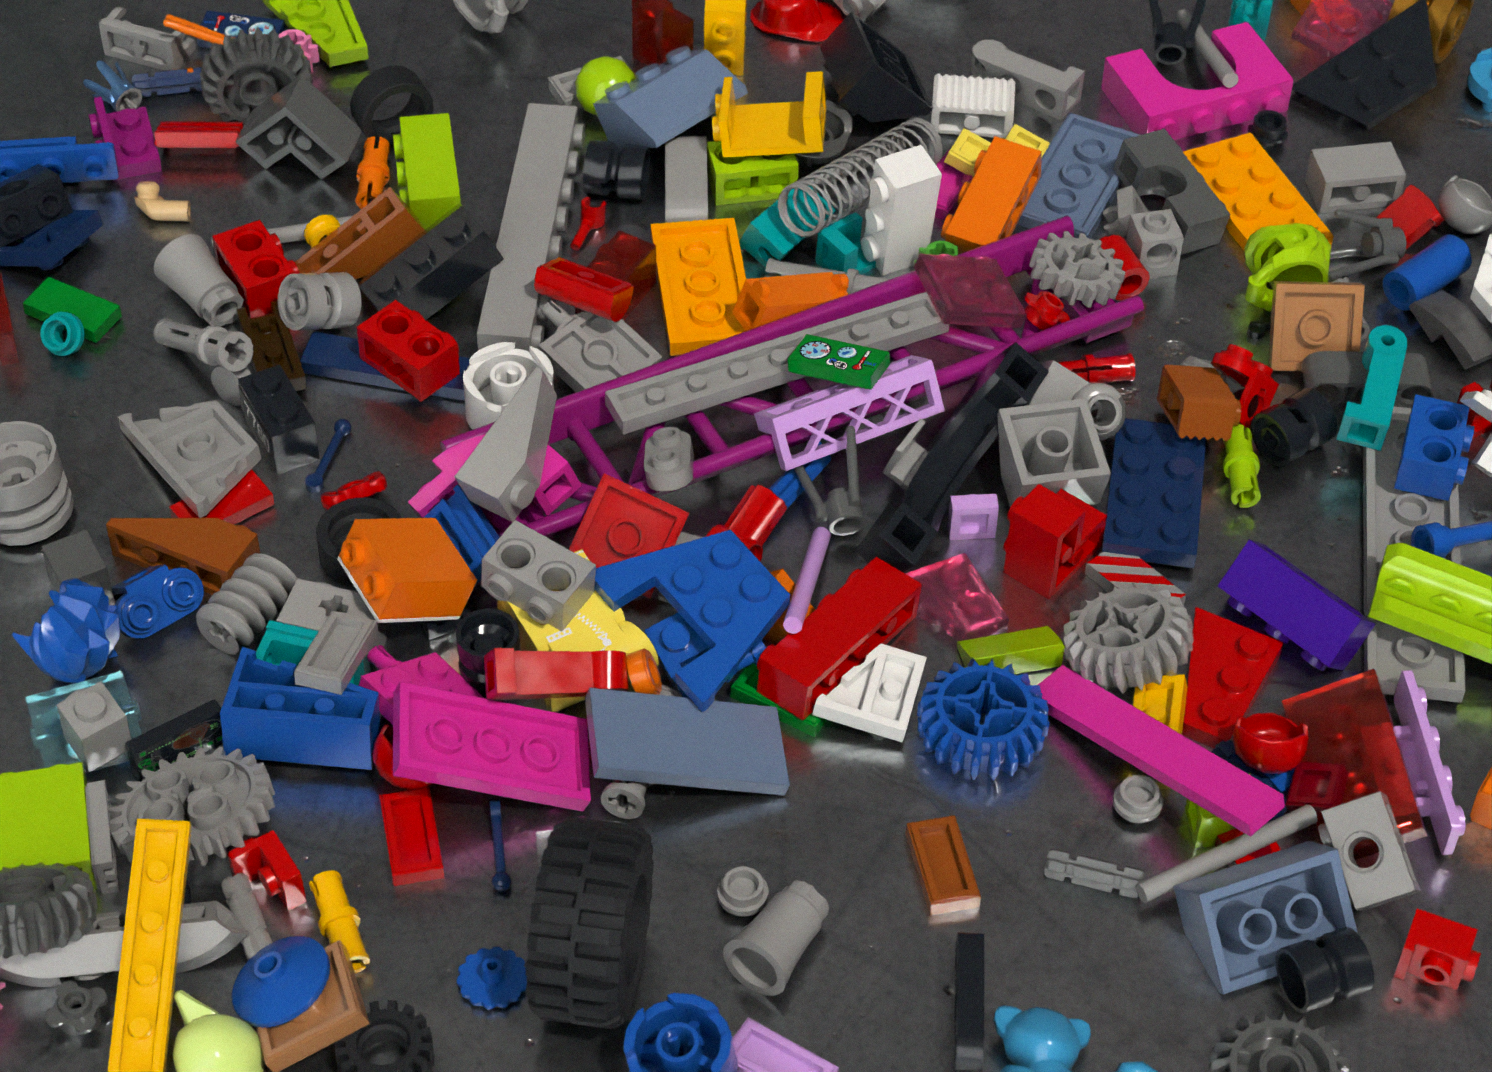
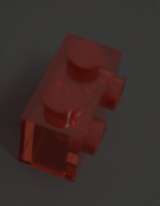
[575,230,656,320]

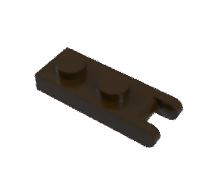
[236,300,307,391]

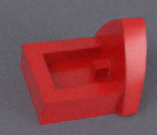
[1376,184,1444,250]

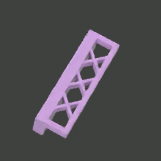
[754,355,945,471]

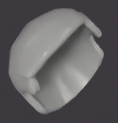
[1438,175,1492,235]

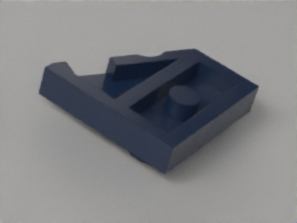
[0,210,103,270]

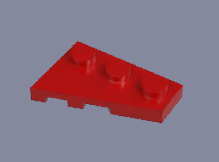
[1182,607,1284,748]

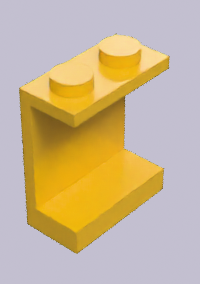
[712,71,827,158]

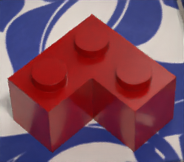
[1003,484,1107,600]

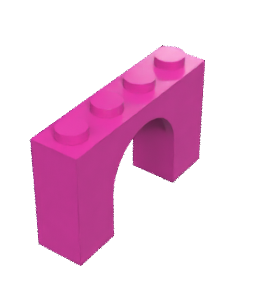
[1101,22,1294,140]

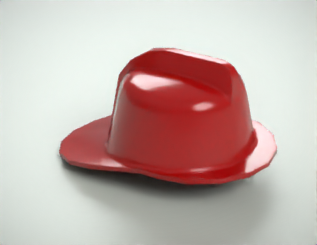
[750,0,844,42]

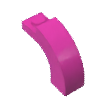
[408,434,582,518]

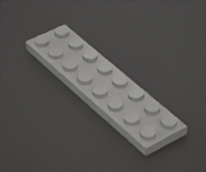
[1363,406,1465,703]

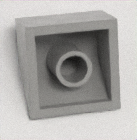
[997,398,1111,507]

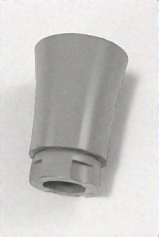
[154,234,244,327]
[723,880,829,996]

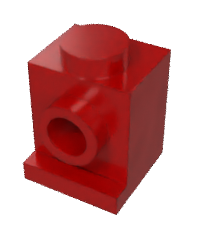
[1394,908,1481,990]

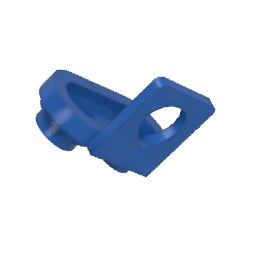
[111,564,204,639]

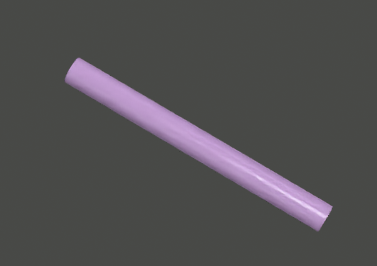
[783,527,831,634]

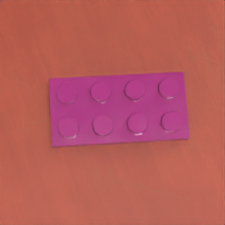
[393,681,591,812]

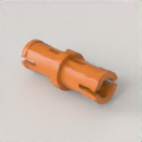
[355,136,391,209]

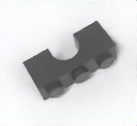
[1113,129,1231,255]

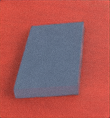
[1017,113,1140,239]
[585,688,790,796]

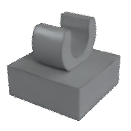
[1103,185,1149,237]

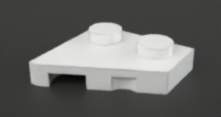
[812,643,927,742]

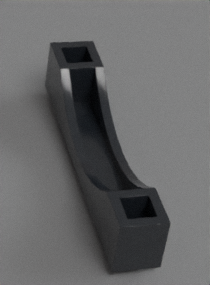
[855,342,1049,573]

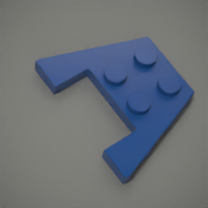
[594,530,790,713]

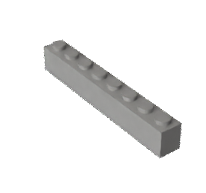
[477,103,585,351]

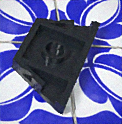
[1292,0,1437,131]

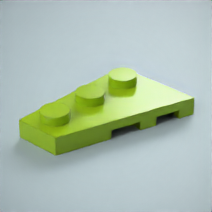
[262,0,369,67]

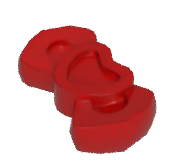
[321,471,387,510]

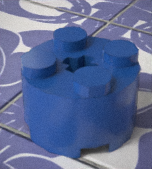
[623,993,738,1072]

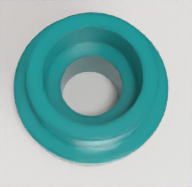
[40,312,84,356]

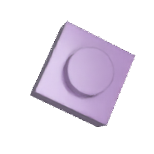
[947,494,999,540]

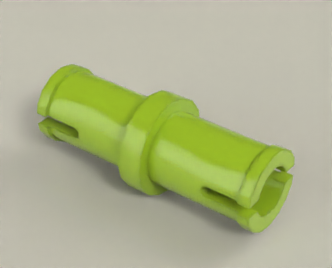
[1223,424,1261,508]

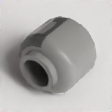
[1072,382,1126,441]

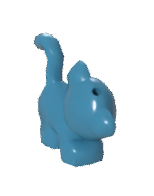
[993,1005,1158,1072]

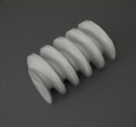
[196,553,297,655]

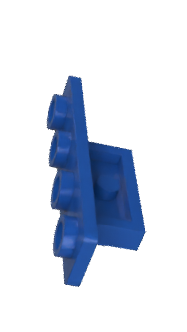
[0,136,119,183]

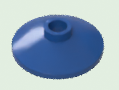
[232,936,330,1028]

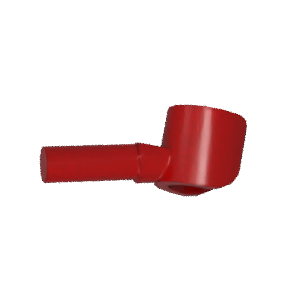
[570,197,606,251]

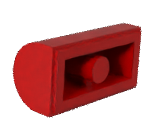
[534,257,634,322]

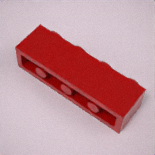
[757,557,922,721]

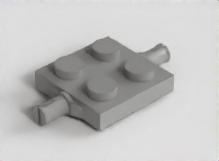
[538,299,662,392]

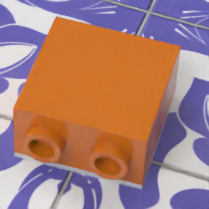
[337,518,477,623]

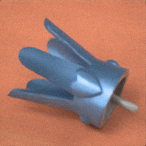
[83,60,142,112]

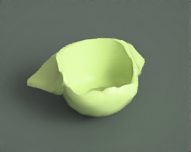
[173,990,265,1072]

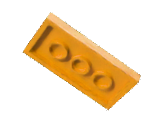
[1183,132,1334,251]
[650,218,746,356]

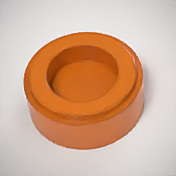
[626,648,662,695]

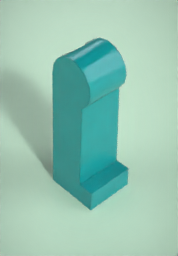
[1336,325,1407,451]

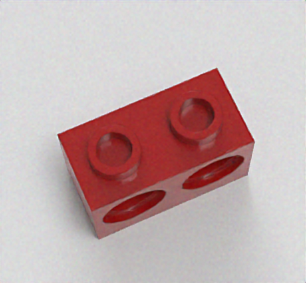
[212,220,300,318]
[357,300,460,402]

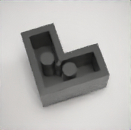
[235,75,362,179]

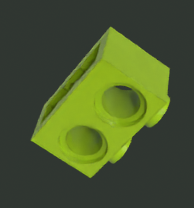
[707,141,799,206]

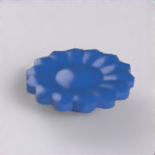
[456,946,527,1010]

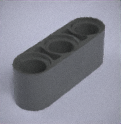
[1301,351,1434,411]

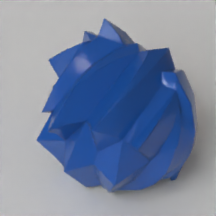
[11,578,120,684]

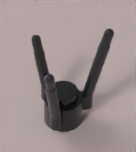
[1149,0,1206,65]

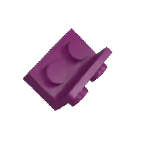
[88,97,162,180]

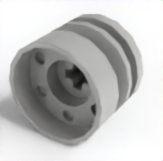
[0,421,74,546]

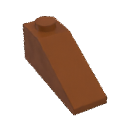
[295,187,425,279]
[106,518,260,595]

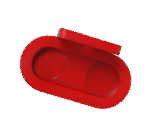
[1211,344,1279,430]

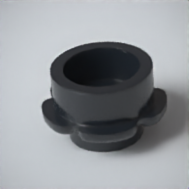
[1248,110,1288,147]

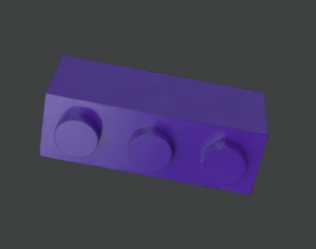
[1218,539,1376,671]

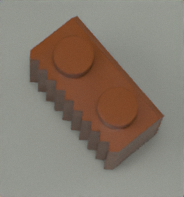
[1157,365,1241,442]

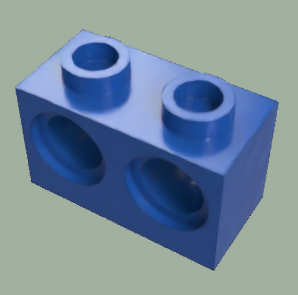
[1394,394,1475,501]

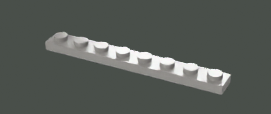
[605,291,950,435]

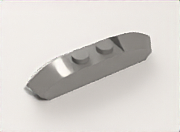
[0,901,248,987]

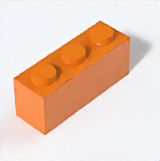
[941,136,1041,254]

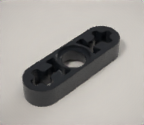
[954,932,984,1072]

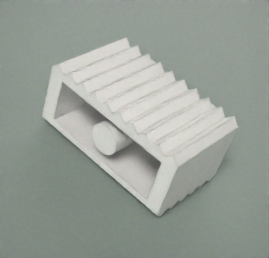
[930,73,1015,138]

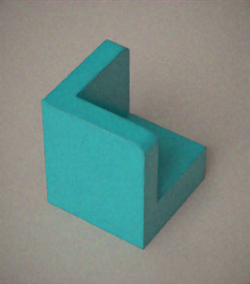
[815,212,876,275]

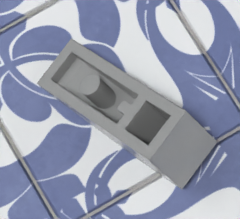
[455,367,557,522]

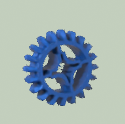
[917,658,1050,781]

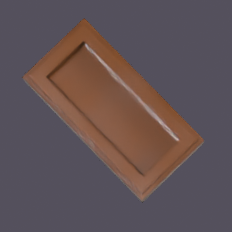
[905,815,981,915]

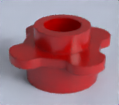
[1024,291,1070,330]

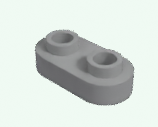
[644,427,694,491]

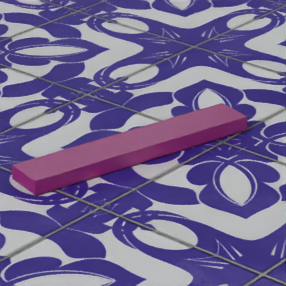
[1038,665,1285,837]

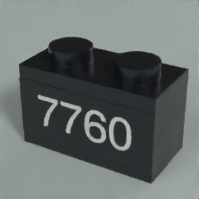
[238,364,320,475]

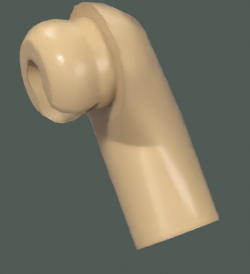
[134,181,191,222]

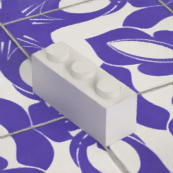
[861,145,942,276]

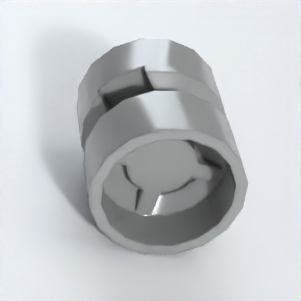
[278,272,361,331]

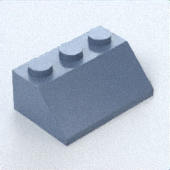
[593,46,748,148]
[1173,841,1357,994]

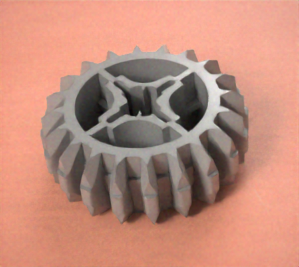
[1063,582,1194,694]

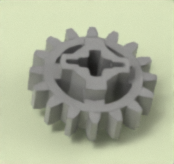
[1029,231,1126,308]

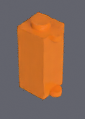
[732,272,849,331]

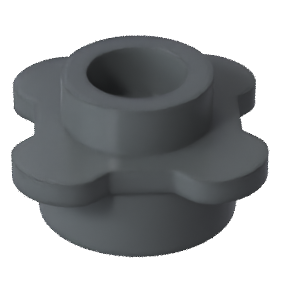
[45,981,108,1036]

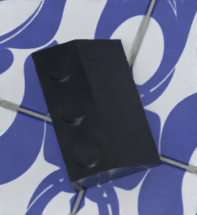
[820,12,933,122]
[358,204,504,320]

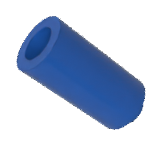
[1383,234,1472,311]

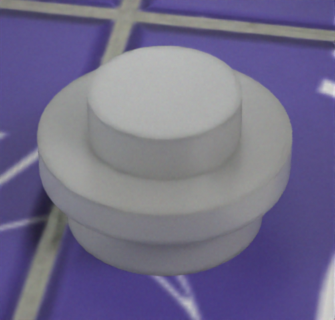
[1113,775,1163,823]
[717,866,769,916]

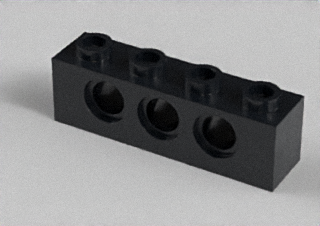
[0,164,73,248]

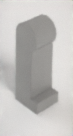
[970,39,1085,121]

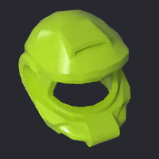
[1244,223,1331,312]

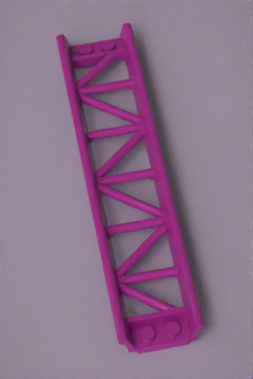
[440,216,1144,541]

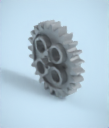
[109,747,275,866]

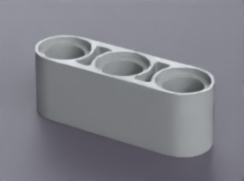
[665,136,708,223]

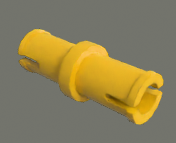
[309,870,370,974]

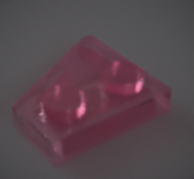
[905,553,1009,641]

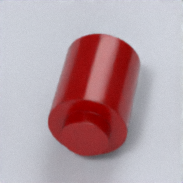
[1099,235,1150,301]

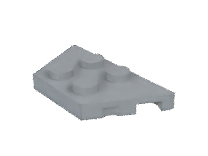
[118,400,262,518]

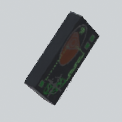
[125,699,223,782]

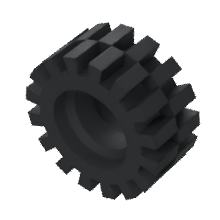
[335,1000,435,1072]

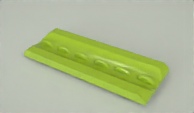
[1368,543,1492,664]

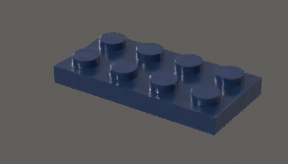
[1102,418,1206,568]

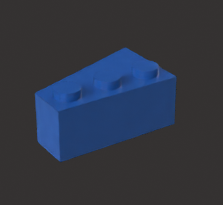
[220,646,381,770]

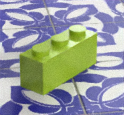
[393,113,461,229]

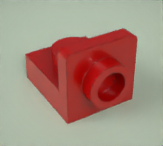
[227,830,307,911]

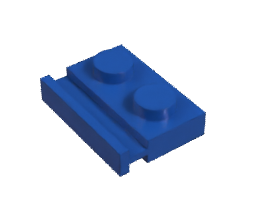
[424,484,500,587]

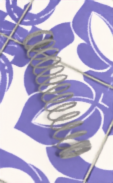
[778,118,943,237]

